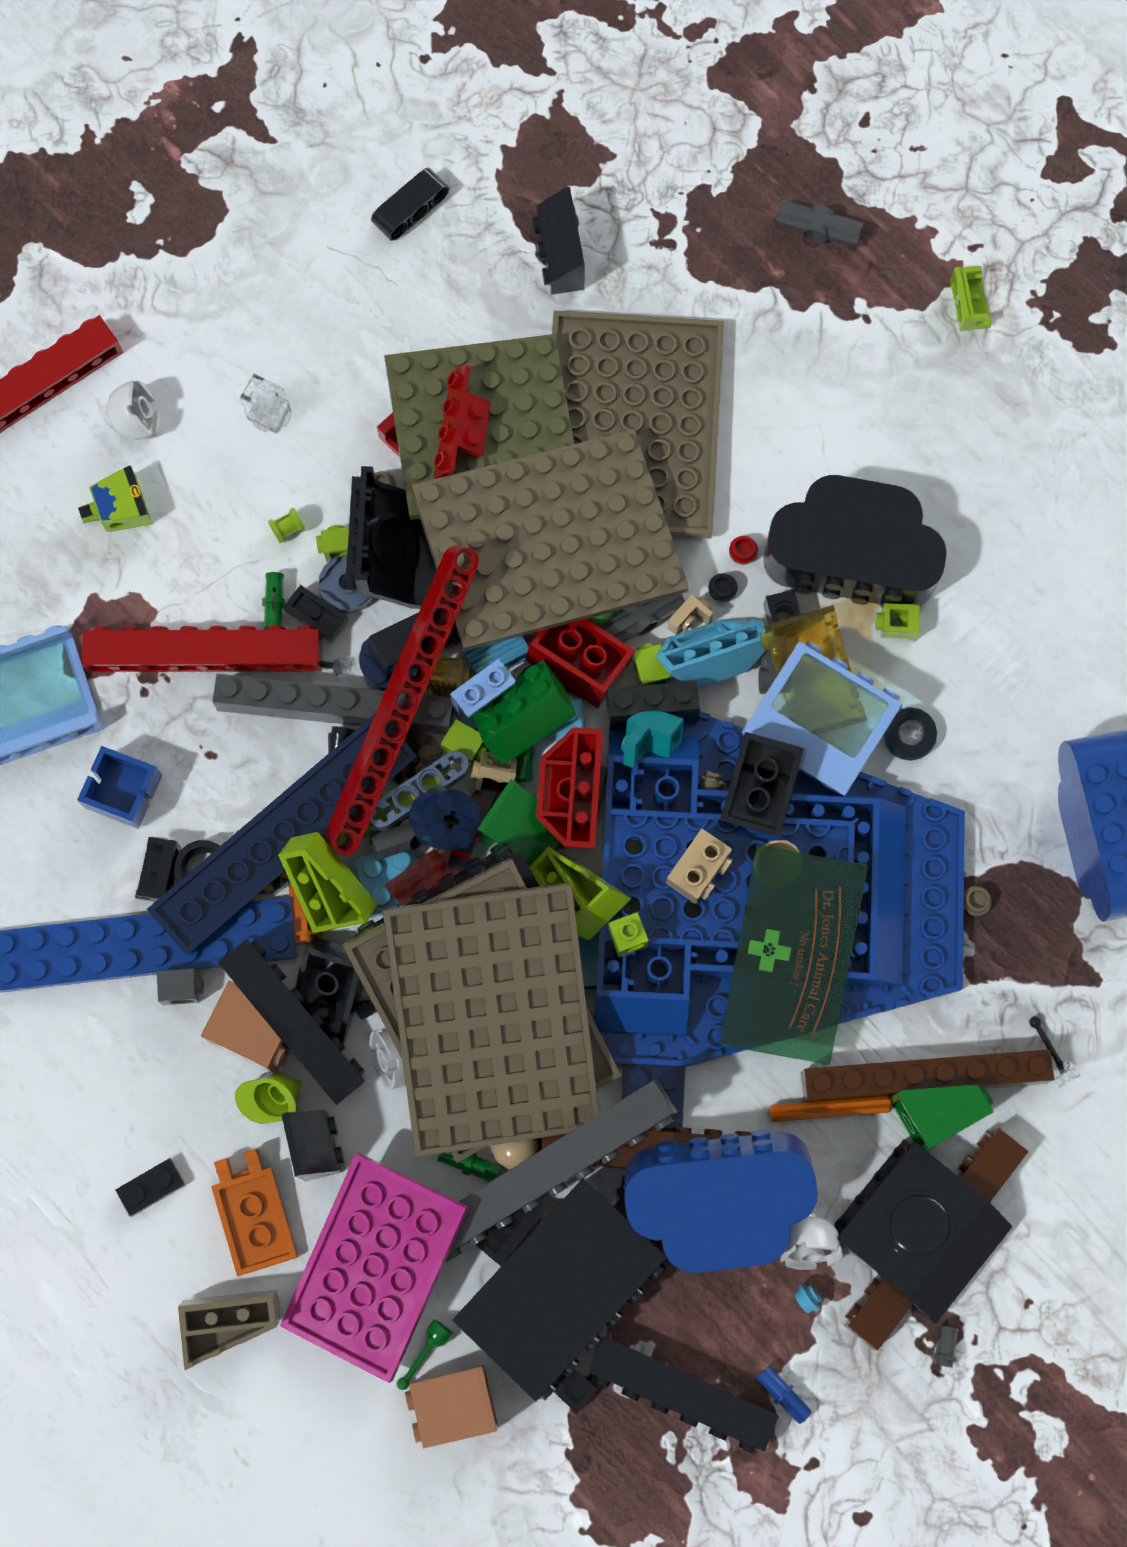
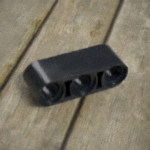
[371,167,450,241]

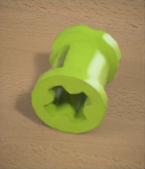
[268,507,306,543]

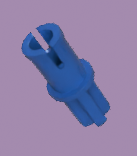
[756,1365,812,1424]

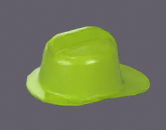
[235,1072,302,1124]

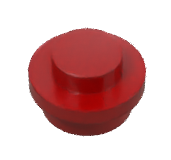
[729,536,758,565]

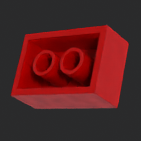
[525,619,636,708]

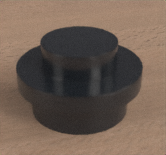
[708,573,738,603]

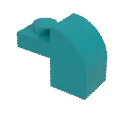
[621,711,684,768]

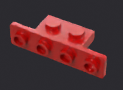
[434,364,491,479]

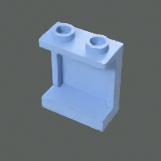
[450,658,516,731]

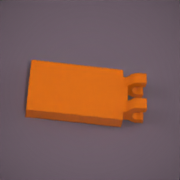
[211,1149,298,1277]

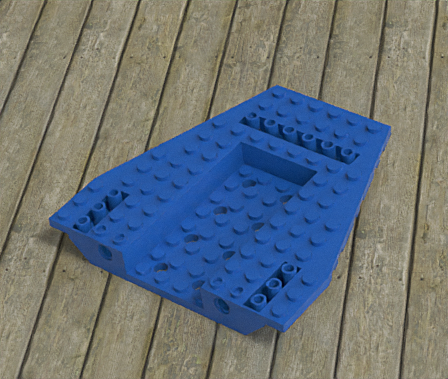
[595,711,965,1067]

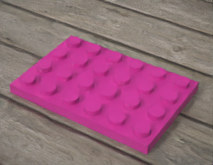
[280,1153,469,1383]

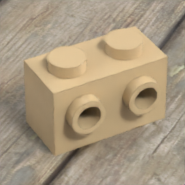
[665,828,733,904]

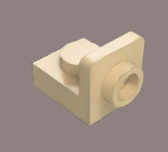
[667,595,714,635]
[470,750,517,791]

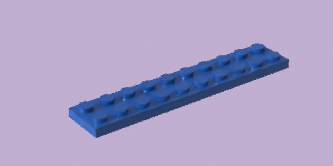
[0,897,297,993]

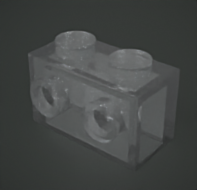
[240,373,292,434]

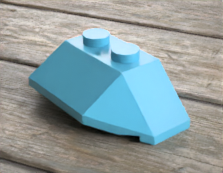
[657,619,775,689]

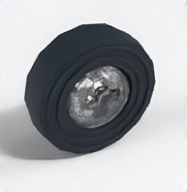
[883,707,937,761]

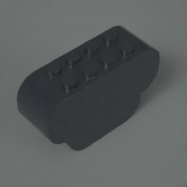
[763,475,947,608]

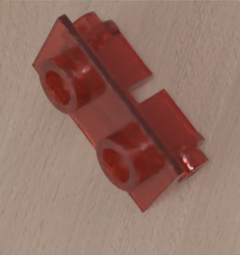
[385,849,451,906]

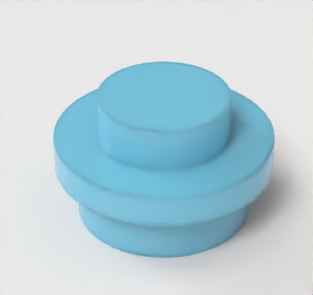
[794,1283,822,1314]

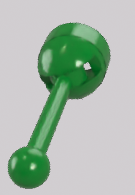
[397,1319,454,1390]

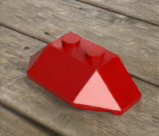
[536,727,603,849]

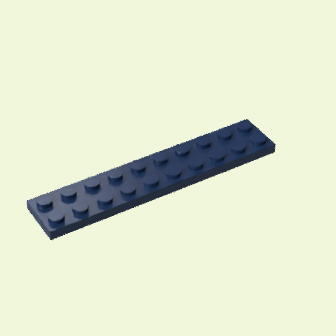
[147,713,417,955]

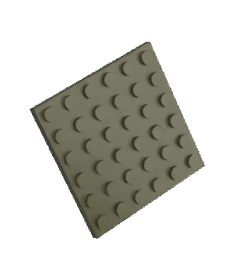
[384,334,574,520]

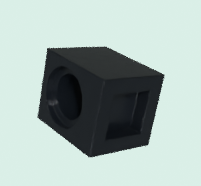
[763,590,803,639]

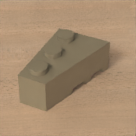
[178,1289,280,1370]

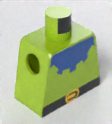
[78,465,153,532]

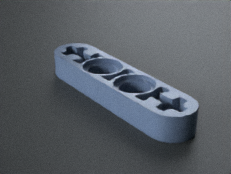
[369,751,469,831]

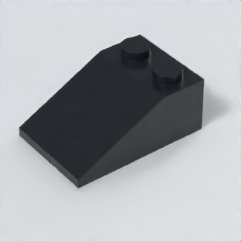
[721,732,807,837]
[295,937,364,1045]
[281,1110,345,1182]

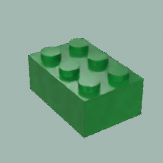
[473,660,577,765]

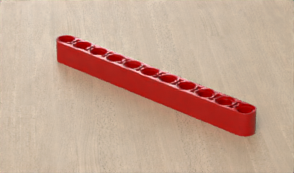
[324,546,479,856]

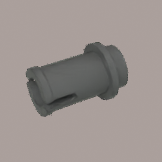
[932,1326,959,1368]

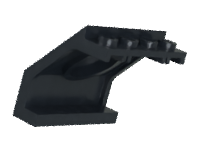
[345,466,437,609]
[834,1139,1013,1324]

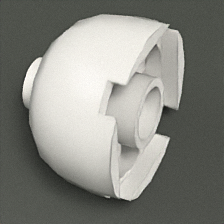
[105,380,160,440]
[369,1028,406,1090]
[780,1213,843,1270]

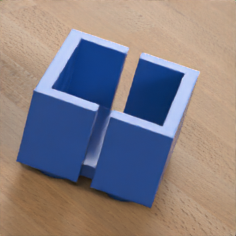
[77,746,162,829]

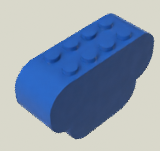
[1058,730,1127,922]
[624,1130,818,1273]

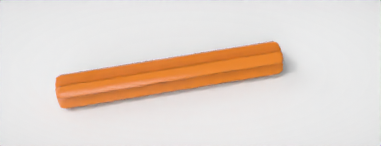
[769,1096,891,1122]

